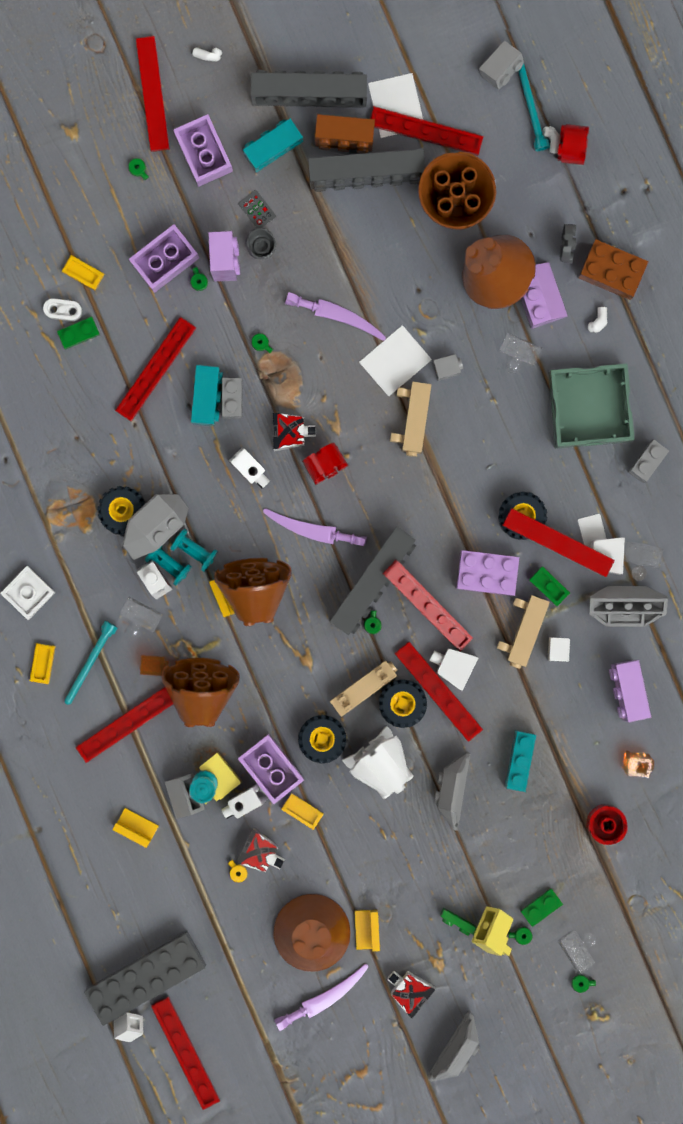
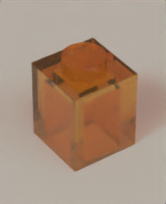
[140,655,169,676]

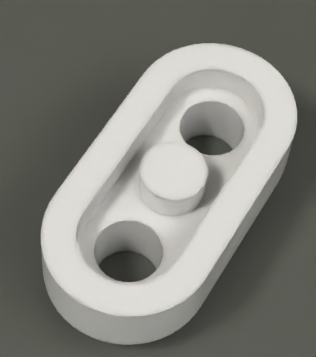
[43,299,82,321]

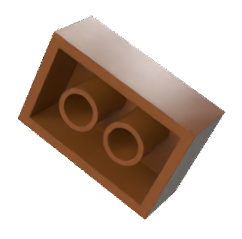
[315,114,375,154]
[578,239,649,300]

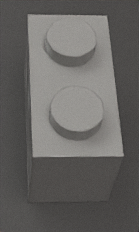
[479,41,524,90]
[222,378,243,419]
[628,440,669,483]
[165,773,205,819]

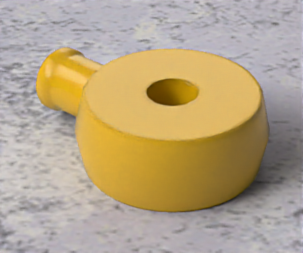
[228,860,248,883]

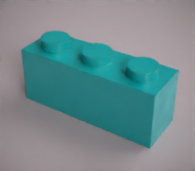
[243,118,304,173]
[191,365,223,426]
[505,730,536,792]

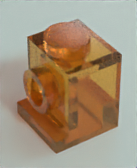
[623,751,654,778]

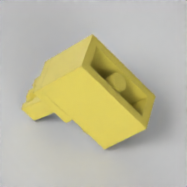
[199,752,242,804]
[471,906,514,956]

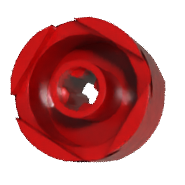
[558,124,589,165]
[302,443,349,485]
[586,804,628,845]

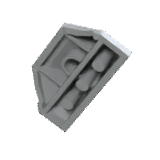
[122,494,189,560]
[589,586,668,627]
[434,752,470,831]
[427,1010,480,1082]

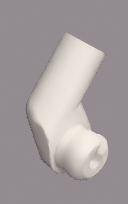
[193,47,222,62]
[542,126,561,154]
[588,307,607,333]

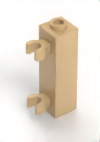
[390,382,431,457]
[497,595,550,669]
[330,660,398,717]

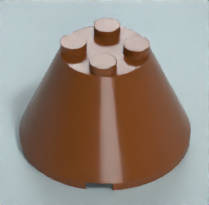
[418,152,496,229]
[462,235,536,309]
[214,558,292,626]
[162,658,240,727]
[274,894,350,972]

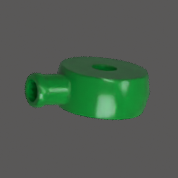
[128,158,149,180]
[190,267,208,291]
[251,333,273,354]
[364,611,382,635]
[508,927,533,945]
[571,975,596,993]

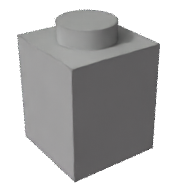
[433,354,463,381]

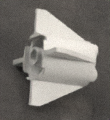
[342,726,414,799]

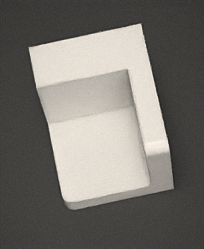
[548,638,570,662]
[114,1012,143,1042]

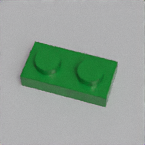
[57,317,100,350]
[529,566,570,607]
[520,888,563,927]
[440,908,477,936]

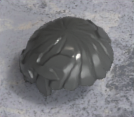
[246,228,276,260]

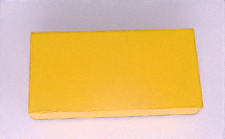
[62,255,105,291]
[29,643,56,684]
[281,793,324,830]

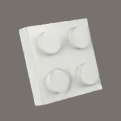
[0,566,56,620]

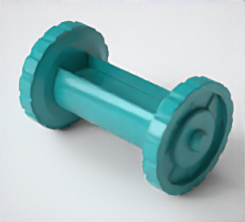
[170,528,218,572]
[144,545,192,586]
[189,770,218,803]

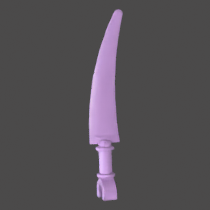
[285,292,386,341]
[263,509,367,546]
[274,964,368,1031]

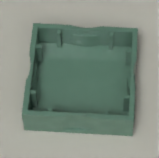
[548,364,634,449]

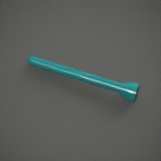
[518,63,550,152]
[65,621,118,705]

